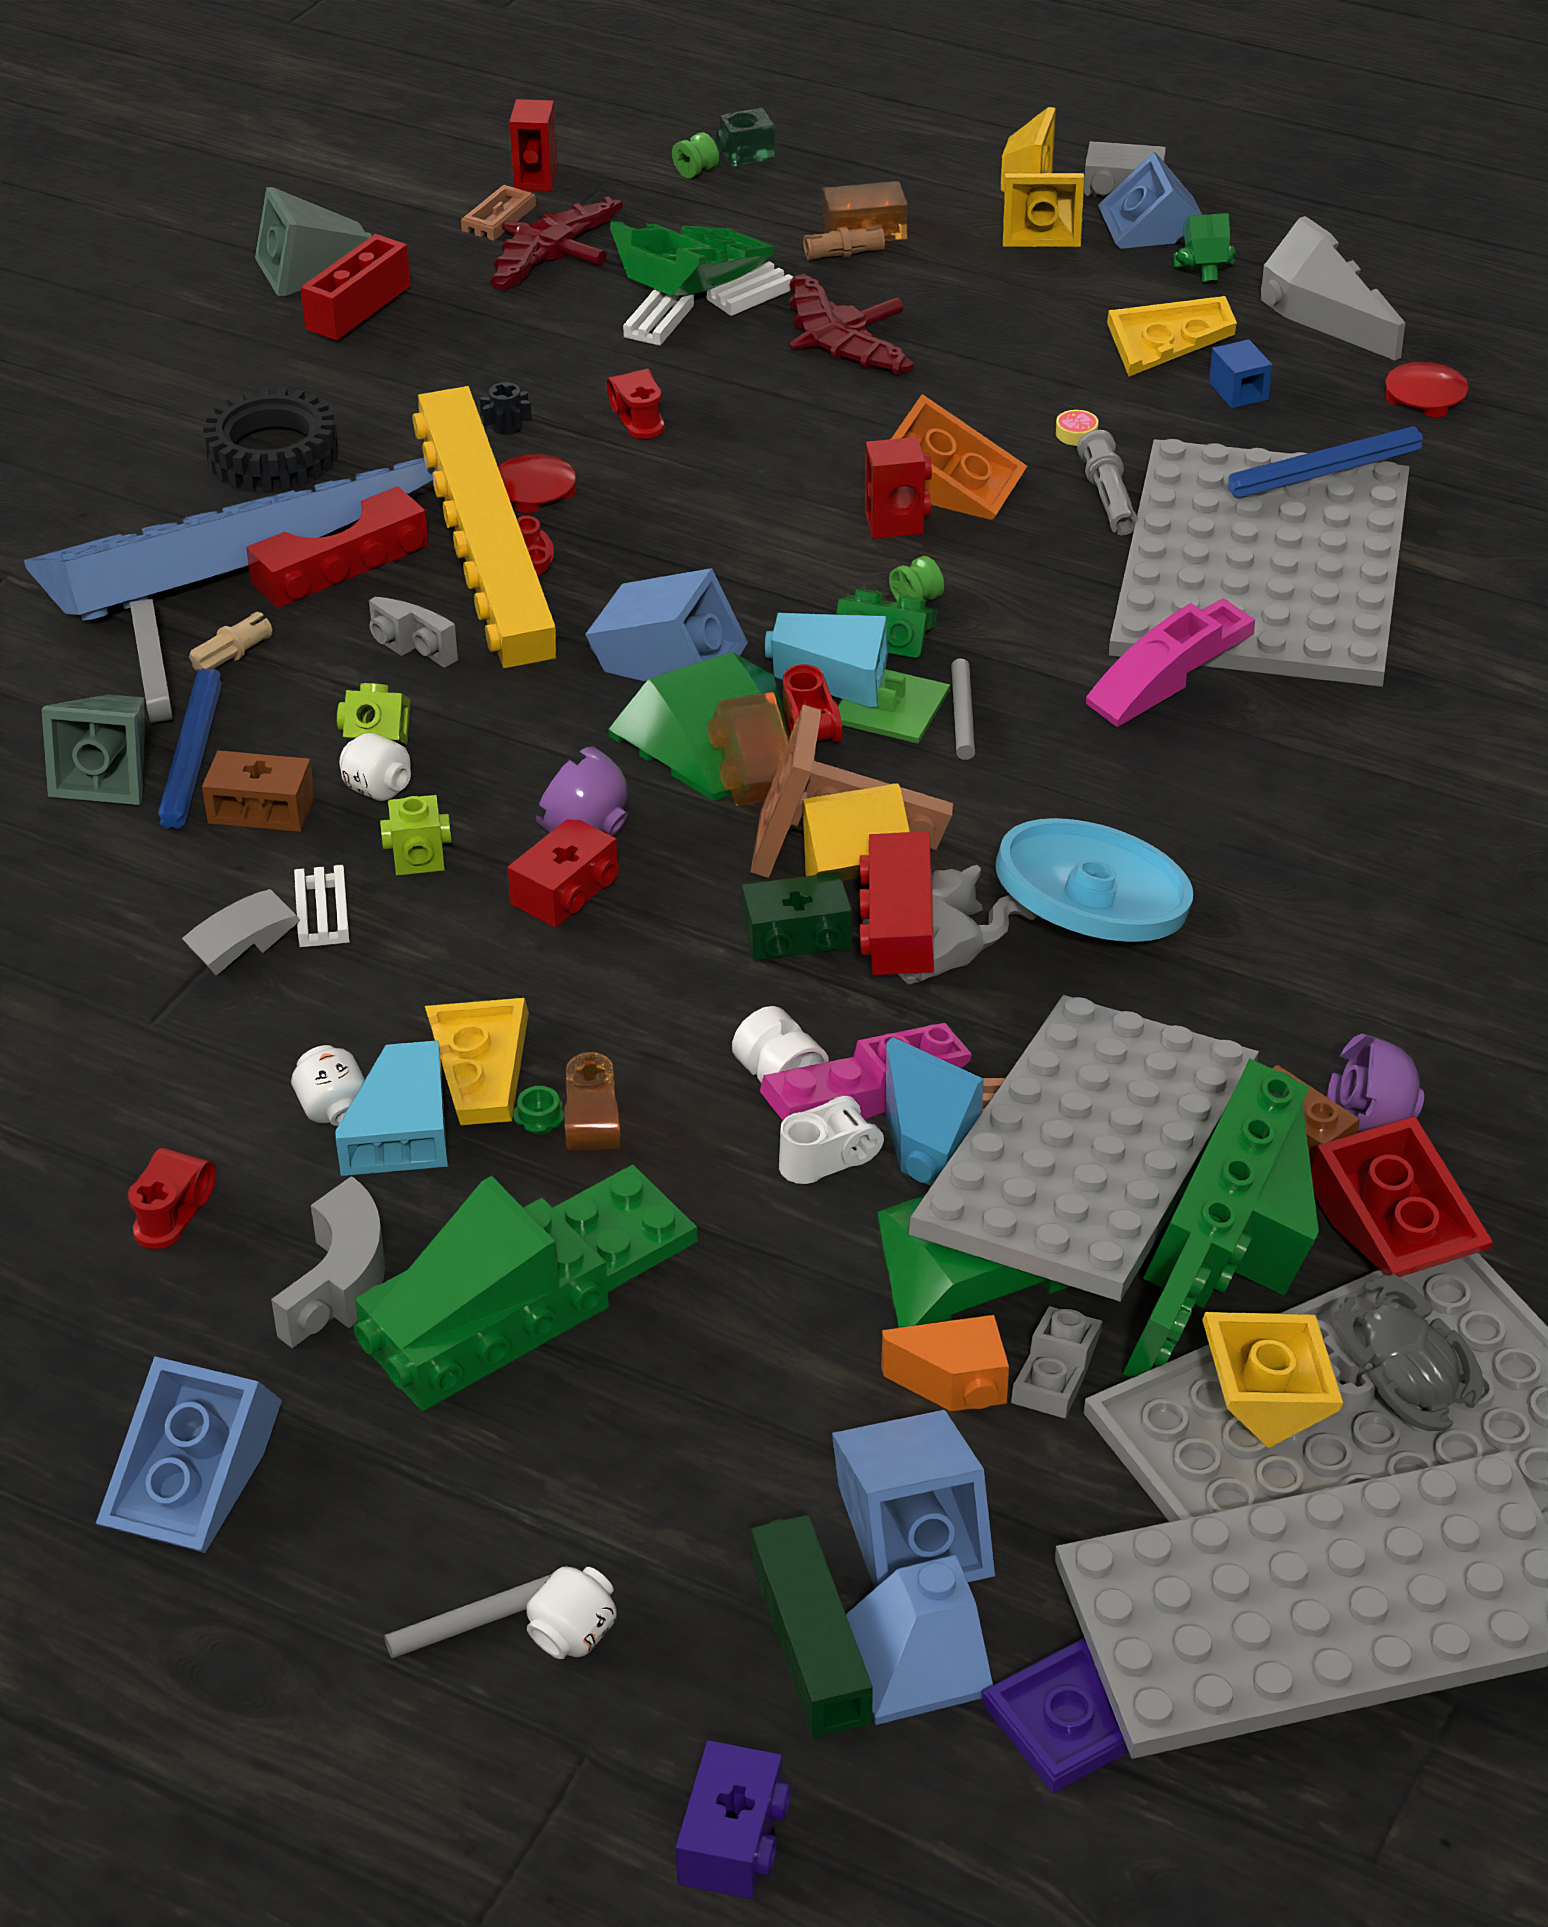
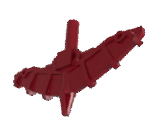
[490,196,623,291]
[789,273,914,375]

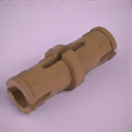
[803,225,885,261]

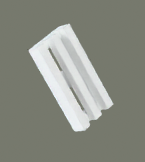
[707,261,793,316]
[623,289,694,346]
[294,865,350,947]

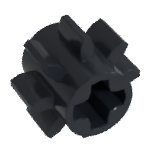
[480,382,532,435]

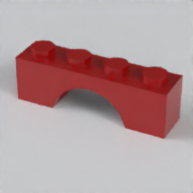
[246,486,429,608]

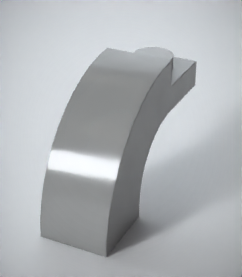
[271,1176,385,1348]

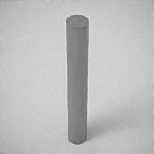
[951,659,975,760]
[384,1574,552,1658]

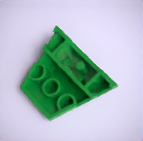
[610,221,774,296]
[608,652,790,801]
[877,1195,1071,1328]

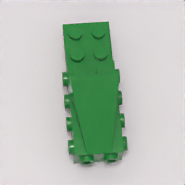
[1122,1058,1319,1379]
[353,1164,698,1412]

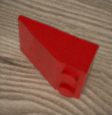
[1311,1116,1493,1277]

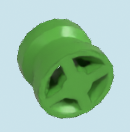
[672,132,719,179]
[889,556,944,602]

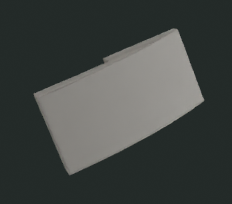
[369,597,458,668]
[182,889,300,976]
[1011,1306,1103,1419]

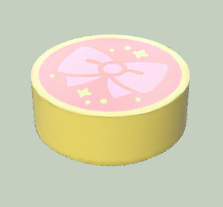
[1056,410,1098,446]

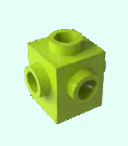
[337,683,410,745]
[380,795,451,876]

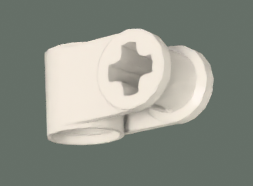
[779,1096,884,1184]

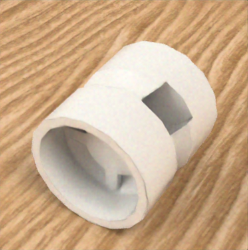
[732,1006,829,1084]

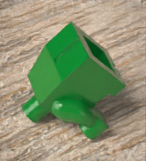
[1173,213,1236,284]

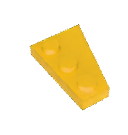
[1107,296,1237,377]
[425,998,529,1125]

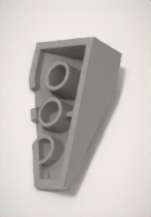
[1261,216,1405,360]

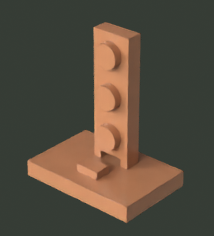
[750,705,953,878]

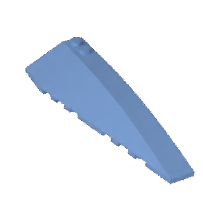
[24,457,435,621]

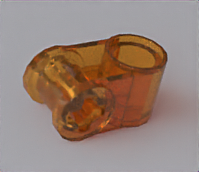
[564,1052,620,1152]

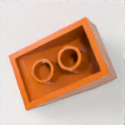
[891,394,1027,520]

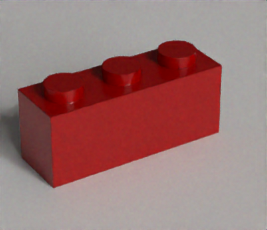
[300,234,411,340]
[860,831,935,975]

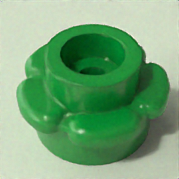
[513,1086,565,1134]

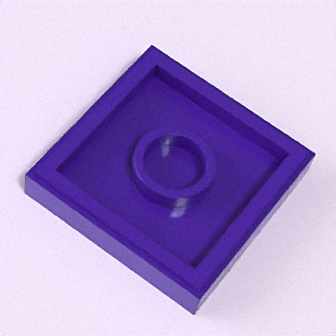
[982,1638,1129,1794]

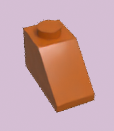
[881,1315,1009,1412]

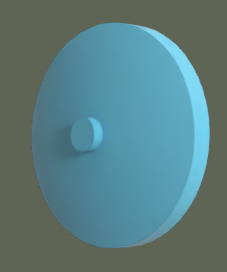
[995,818,1193,942]

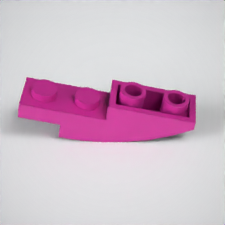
[1086,598,1255,727]
[760,1023,972,1121]

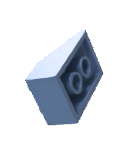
[96,1356,282,1553]

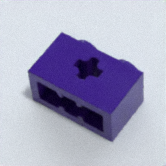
[676,1740,792,1899]

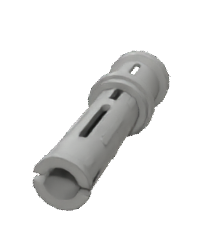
[1077,430,1138,535]

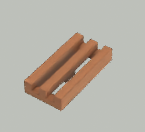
[461,185,536,241]

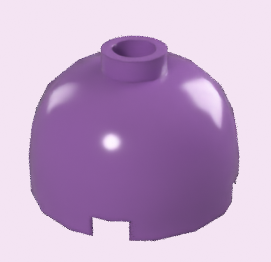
[536,746,628,836]
[1327,1033,1424,1133]

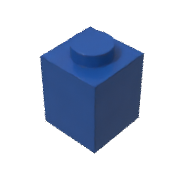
[1209,339,1272,408]

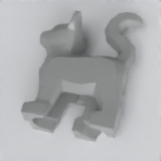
[863,865,1038,985]

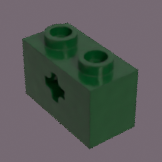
[742,872,852,961]

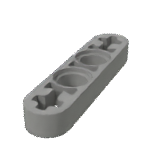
[130,599,173,723]

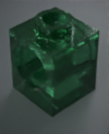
[715,108,775,166]

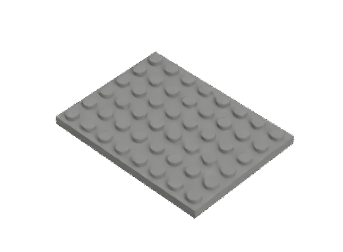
[1109,439,1410,687]
[1084,1253,1548,1523]

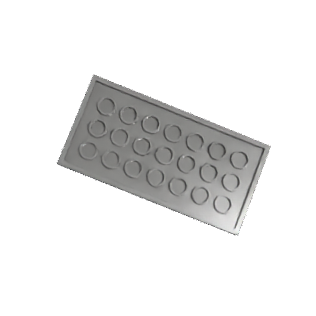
[909,995,1259,1301]
[1055,1451,1548,1759]

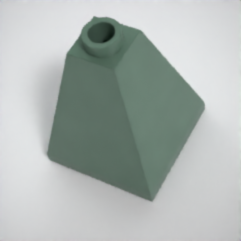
[255,187,372,296]
[41,694,146,805]

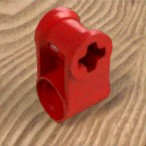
[606,368,665,439]
[783,664,842,743]
[128,1148,216,1249]

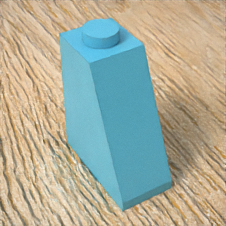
[765,613,889,708]
[335,1040,448,1176]

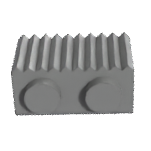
[1084,141,1166,198]

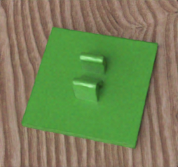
[838,669,950,744]

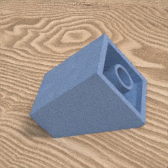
[585,568,748,682]
[832,1410,995,1589]

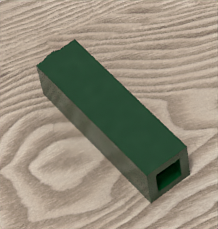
[751,1515,873,1739]

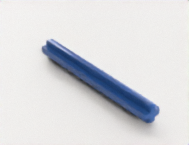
[1227,426,1423,498]
[158,668,222,829]

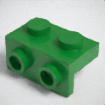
[836,589,938,658]

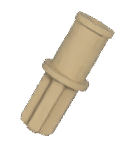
[189,612,272,672]

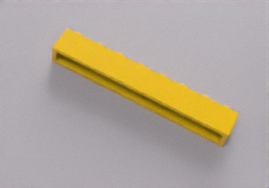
[412,386,556,669]

